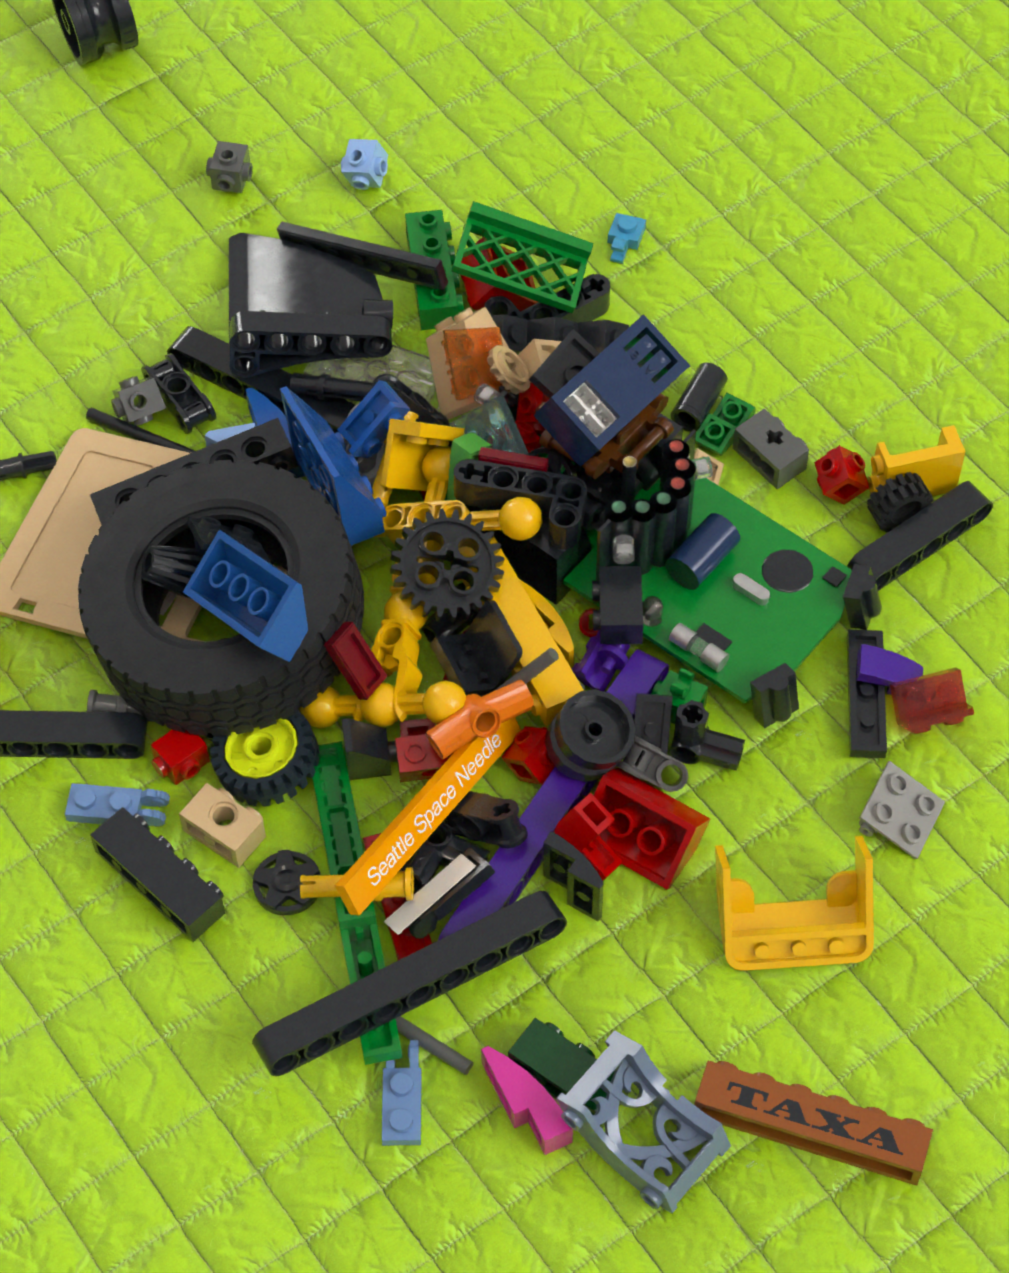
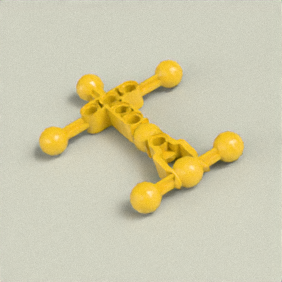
[299,446,542,729]

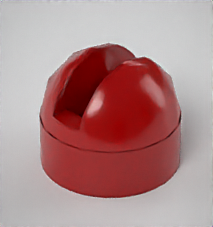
[579,608,598,637]

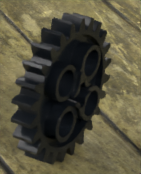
[390,509,505,622]

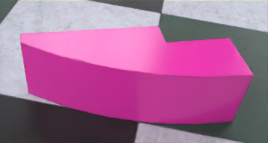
[481,1046,573,1155]

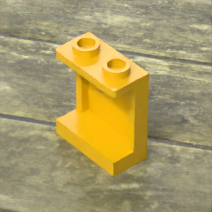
[867,425,966,496]

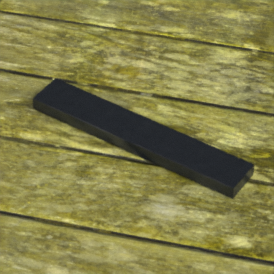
[277,221,448,290]

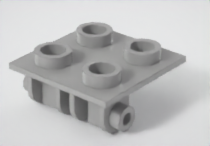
[859,761,945,859]

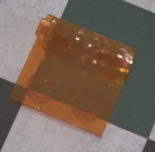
[441,327,511,400]

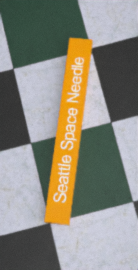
[334,717,521,916]

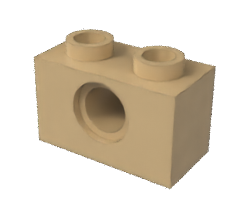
[179,783,266,868]

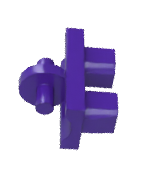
[572,631,630,692]

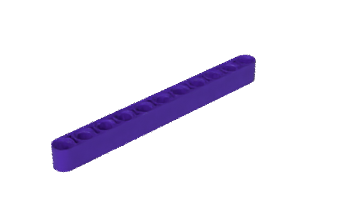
[438,649,670,940]

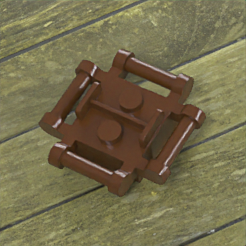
[535,393,674,479]

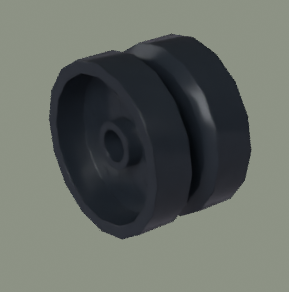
[545,689,636,782]

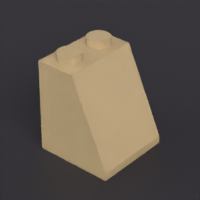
[426,307,509,419]

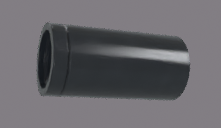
[670,362,728,432]

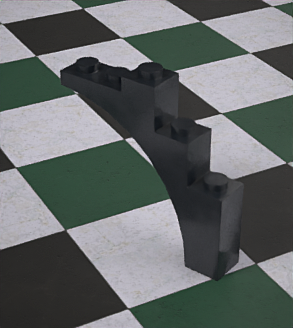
[454,314,629,355]

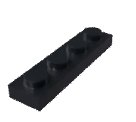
[847,629,887,758]

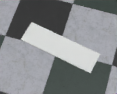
[384,854,476,935]

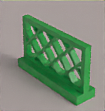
[451,201,594,314]

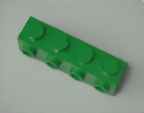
[405,209,464,331]

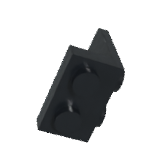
[430,600,523,697]

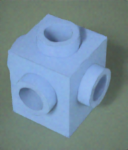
[341,139,388,190]

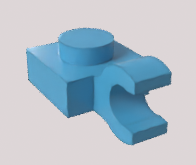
[607,213,646,263]

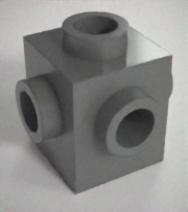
[206,141,253,193]
[111,376,166,426]

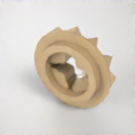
[487,345,530,395]

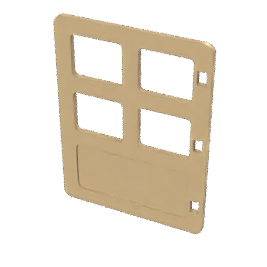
[0,428,309,642]

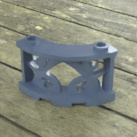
[556,1030,731,1213]

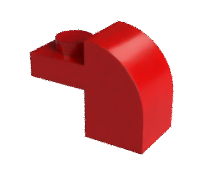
[554,793,623,881]

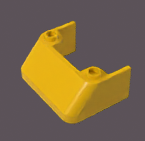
[715,836,874,971]

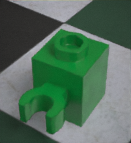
[651,668,708,724]

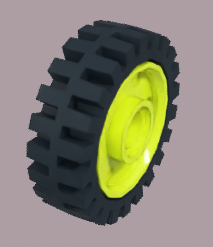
[210,709,320,807]

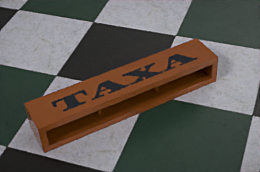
[694,1060,933,1186]

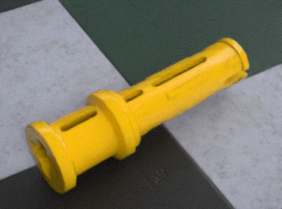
[300,867,414,902]

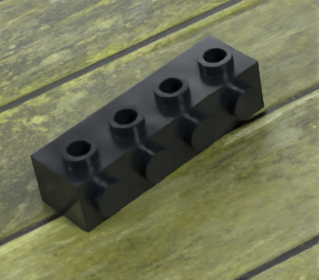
[90,807,225,942]

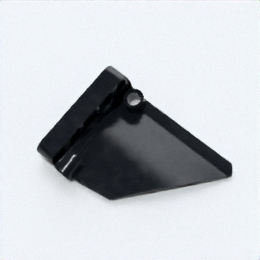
[229,233,393,378]

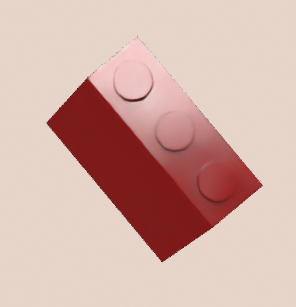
[594,768,710,890]

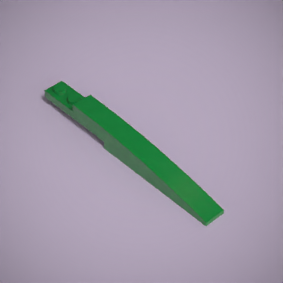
[312,741,403,1065]

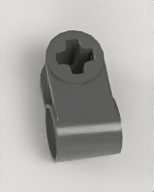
[617,735,688,792]

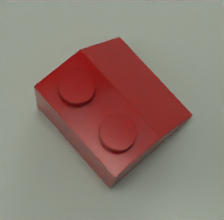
[460,237,538,312]

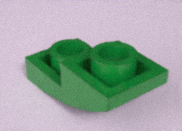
[695,393,756,456]

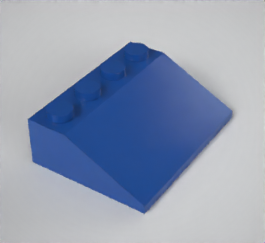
[280,386,387,546]

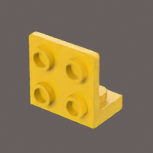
[381,419,465,491]

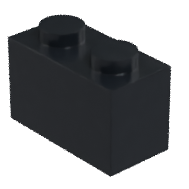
[592,566,643,644]

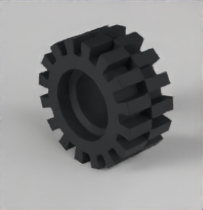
[867,472,934,532]

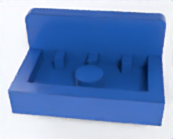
[337,380,410,458]

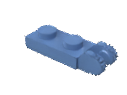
[65,783,170,827]
[382,1040,422,1146]

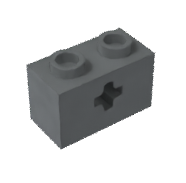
[733,409,809,489]

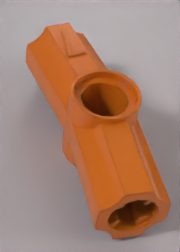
[426,680,534,759]

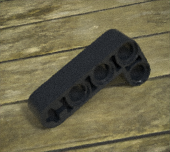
[485,274,610,322]
[454,459,587,549]

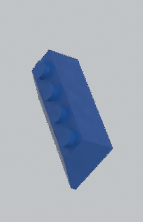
[183,530,308,662]

